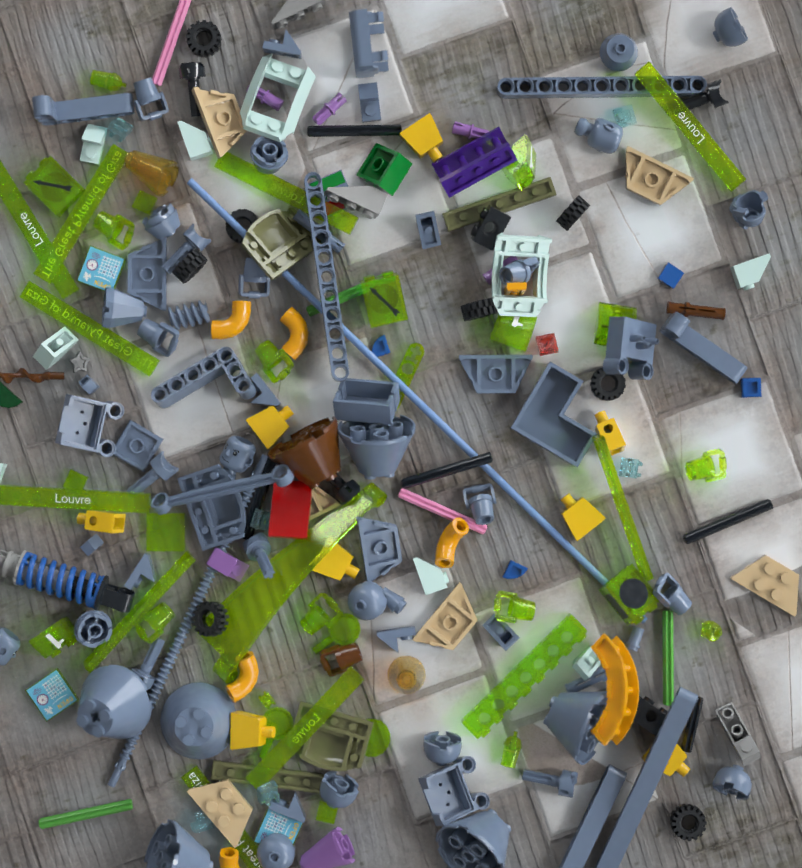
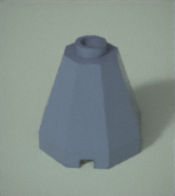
[102,287,147,328]

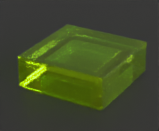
[132,190,158,216]
[62,469,89,495]
[315,800,338,824]

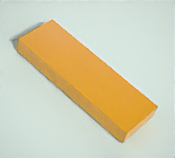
[504,282,527,296]

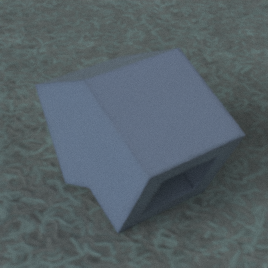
[79,374,100,395]
[80,534,104,556]

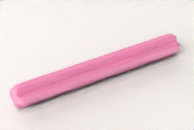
[152,0,191,86]
[398,488,487,534]

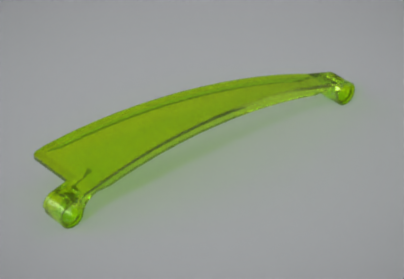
[197,482,387,684]

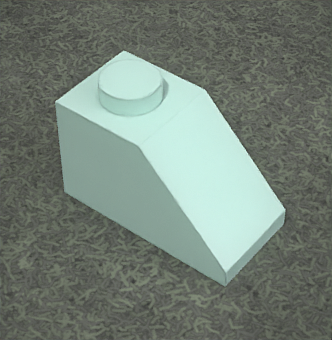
[178,121,214,161]
[730,253,771,291]
[33,327,78,370]
[413,557,449,595]

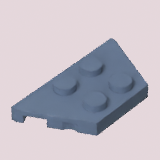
[128,237,167,311]
[459,355,533,394]
[356,517,402,582]

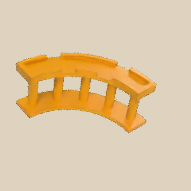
[590,634,639,746]

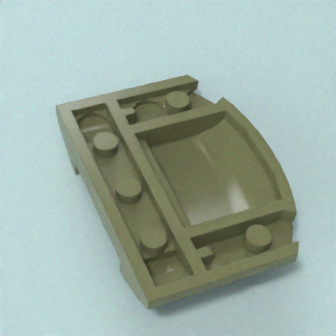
[241,208,322,281]
[288,701,374,771]

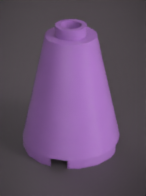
[300,827,355,868]

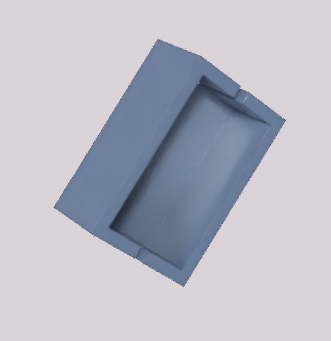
[333,378,400,424]

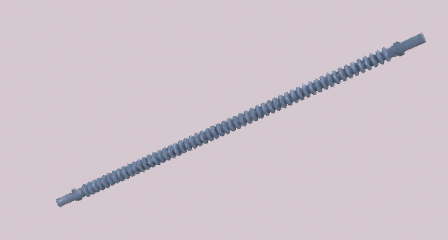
[108,454,268,787]

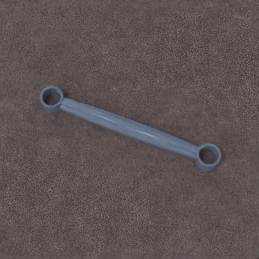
[150,464,294,515]

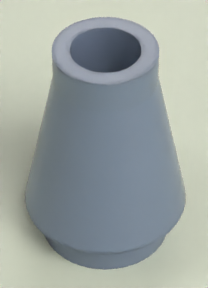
[383,587,407,614]

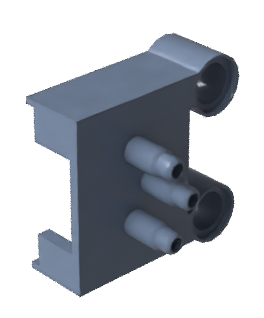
[603,317,659,380]
[55,394,124,457]
[418,756,490,826]

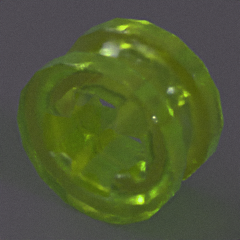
[258,690,276,710]

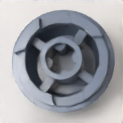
[600,33,638,71]
[250,136,288,174]
[142,203,181,239]
[74,610,112,648]

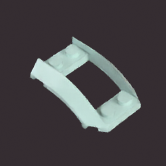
[240,54,316,142]
[492,233,552,317]

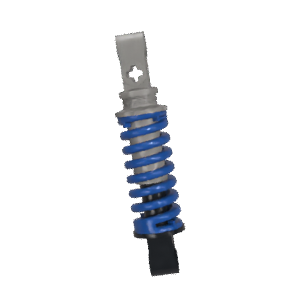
[0,549,135,613]

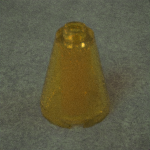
[124,150,179,197]
[387,656,426,694]

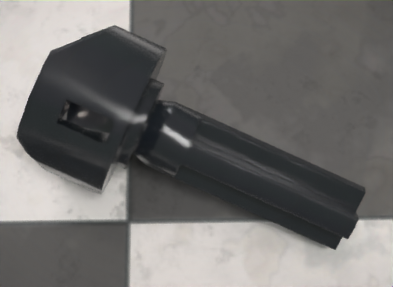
[179,62,206,117]
[672,79,729,115]
[329,473,360,506]

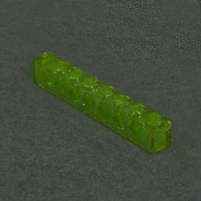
[461,613,587,739]

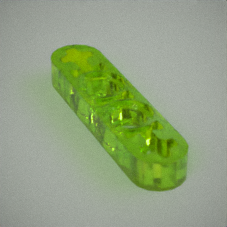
[396,343,425,410]

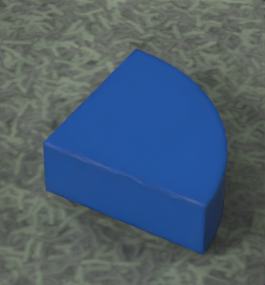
[372,335,390,357]
[502,560,528,579]

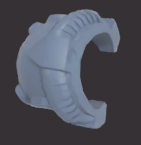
[729,190,768,229]

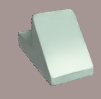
[80,124,107,165]
[572,643,601,681]

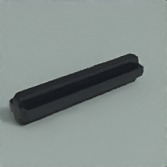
[681,696,703,753]

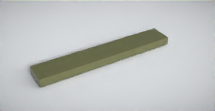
[442,177,557,232]
[210,760,325,794]

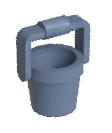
[133,77,169,121]
[238,257,270,299]
[499,257,540,285]
[137,318,180,357]
[463,484,497,525]
[653,573,692,615]

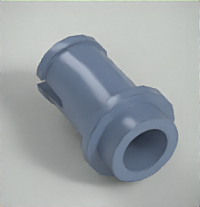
[625,626,644,652]

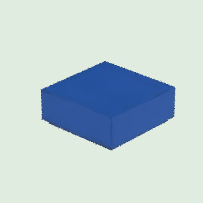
[657,262,684,289]
[741,378,762,398]

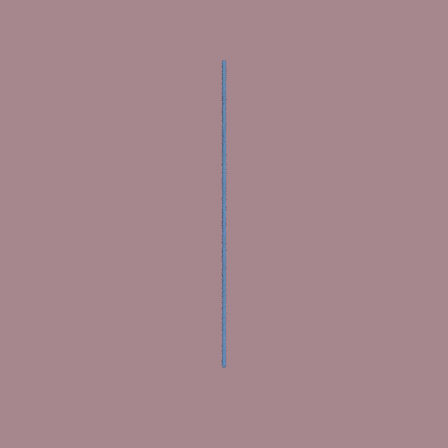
[187,178,648,624]

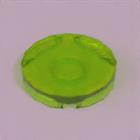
[365,718,390,757]

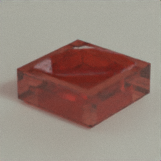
[536,333,558,356]

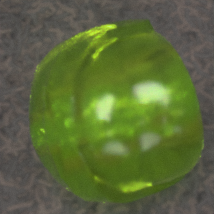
[700,620,722,642]

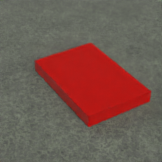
[268,481,312,540]

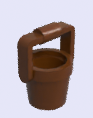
[319,642,363,677]

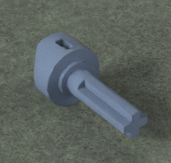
[162,224,211,274]
[127,451,179,498]
[242,532,275,579]
[131,636,165,690]
[522,769,578,798]

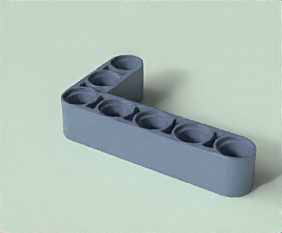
[32,93,135,125]
[659,312,747,384]
[151,347,256,408]

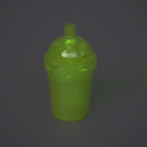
[90,70,127,92]
[500,731,522,768]

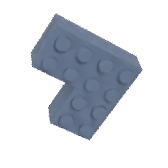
[510,362,597,467]

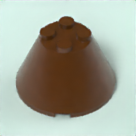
[267,416,341,489]

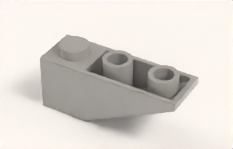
[271,0,325,29]
[324,186,388,219]
[715,702,761,766]

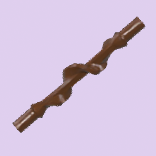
[0,368,65,384]

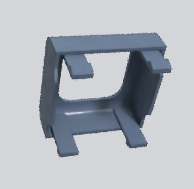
[349,9,389,78]

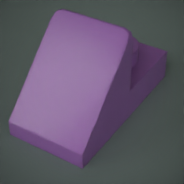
[206,547,249,582]

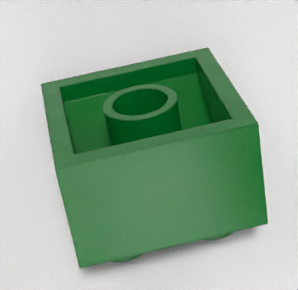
[356,143,413,196]

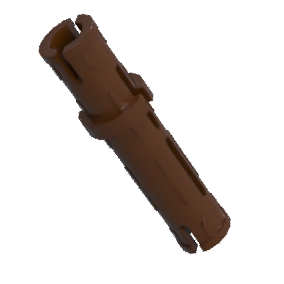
[666,301,726,320]

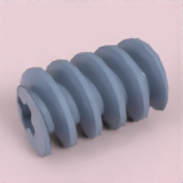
[168,300,210,330]

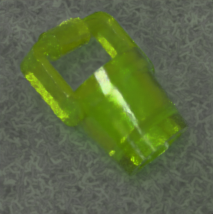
[93,211,135,250]
[254,340,294,383]
[685,449,727,482]
[494,591,536,623]
[300,592,343,635]
[133,602,175,644]

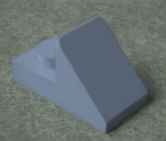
[263,30,302,59]
[358,82,381,123]
[415,210,441,249]
[251,373,281,406]
[124,553,156,590]
[482,612,520,651]
[376,626,416,653]
[268,792,306,823]

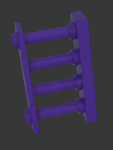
[432,127,517,198]

